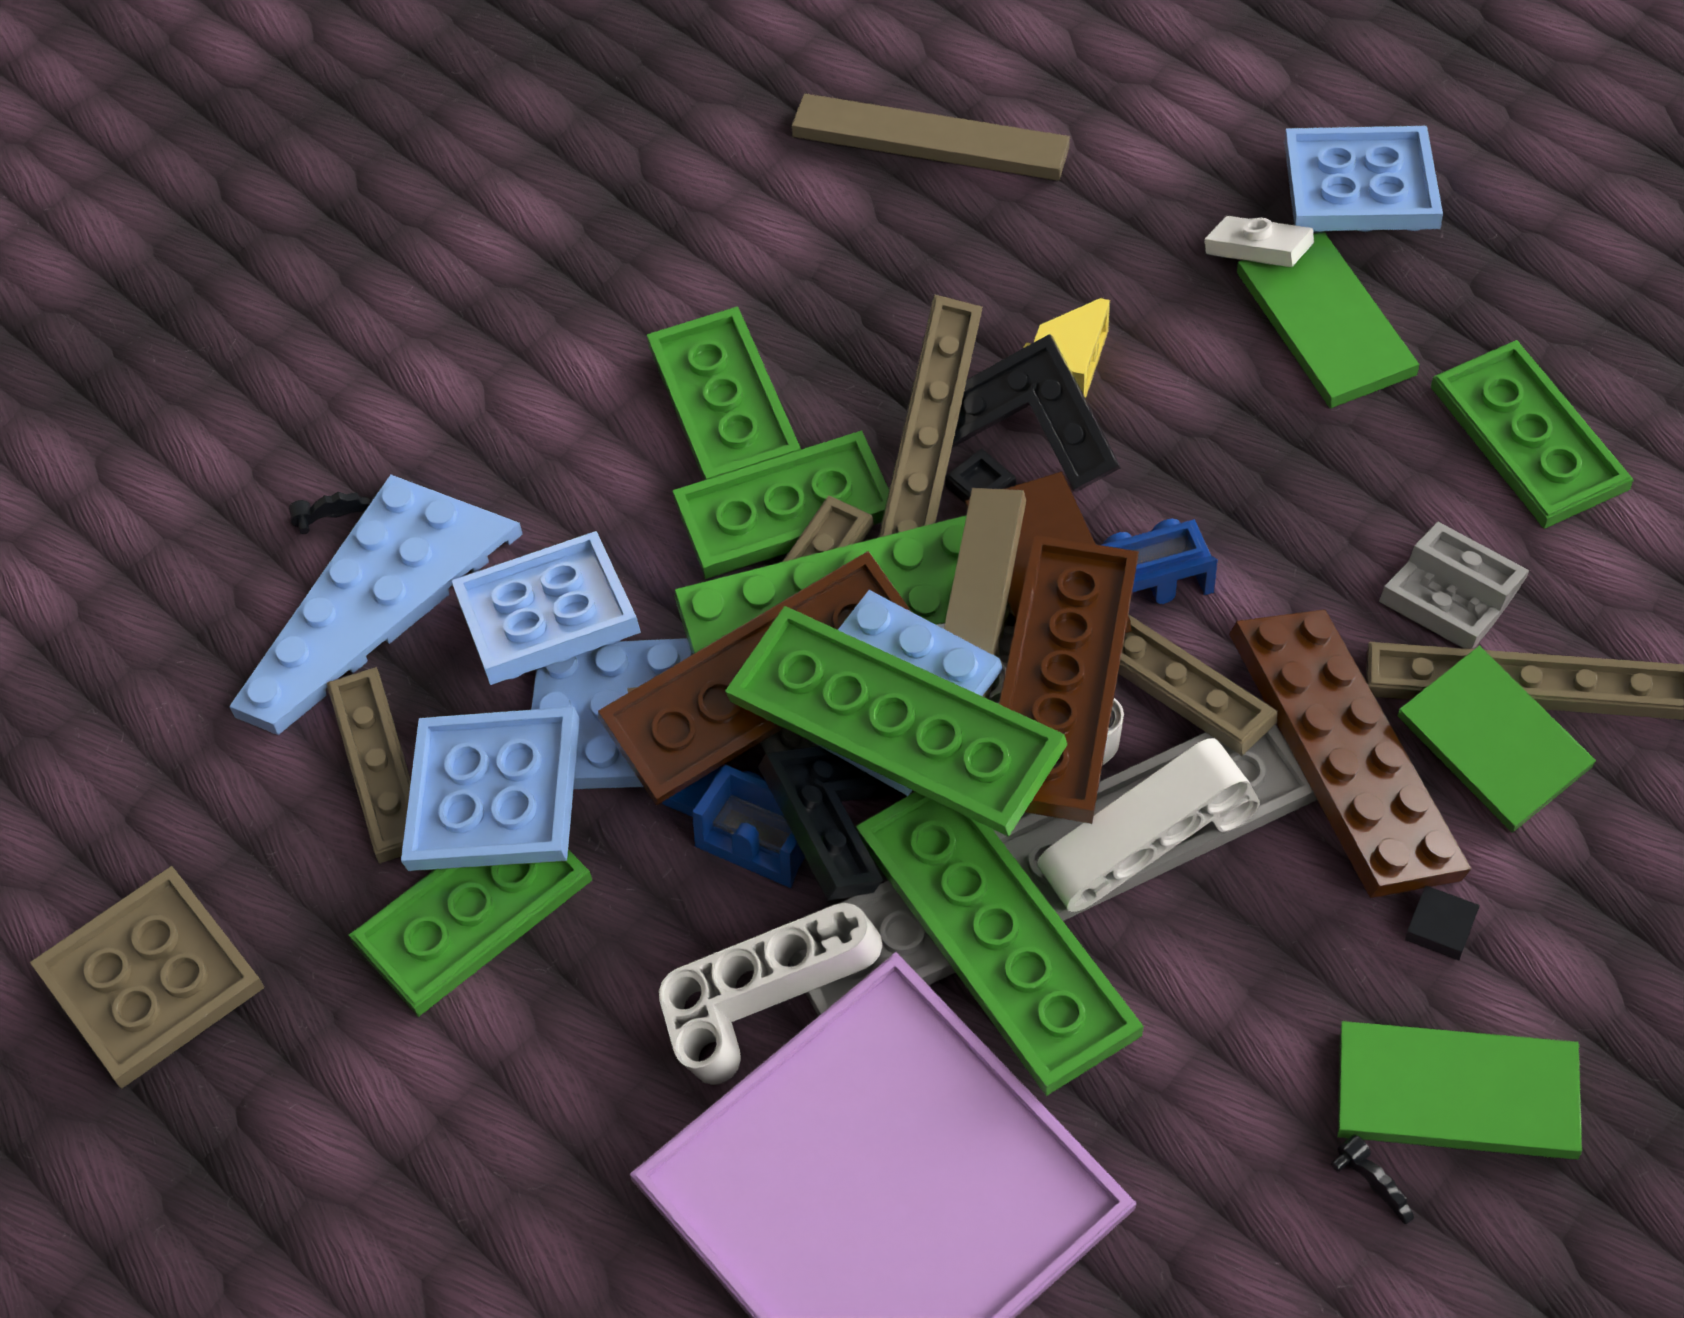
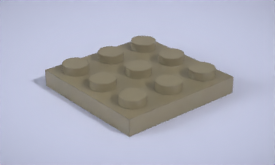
[30,866,265,1089]

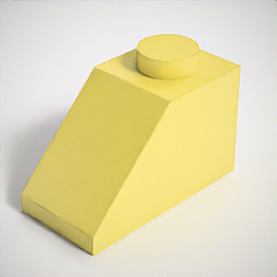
[1024,298,1110,399]

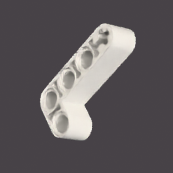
[1037,738,1260,912]
[659,903,882,1085]

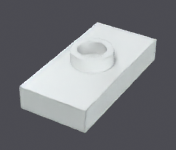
[1205,216,1314,267]

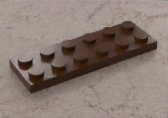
[999,535,1139,824]
[598,551,911,806]
[1229,609,1471,898]

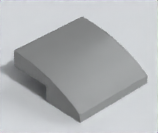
[1379,522,1529,649]

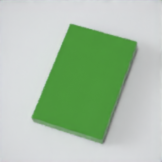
[1398,645,1596,833]

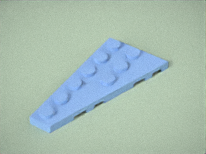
[229,475,523,735]

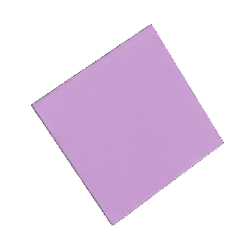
[630,952,1137,1318]

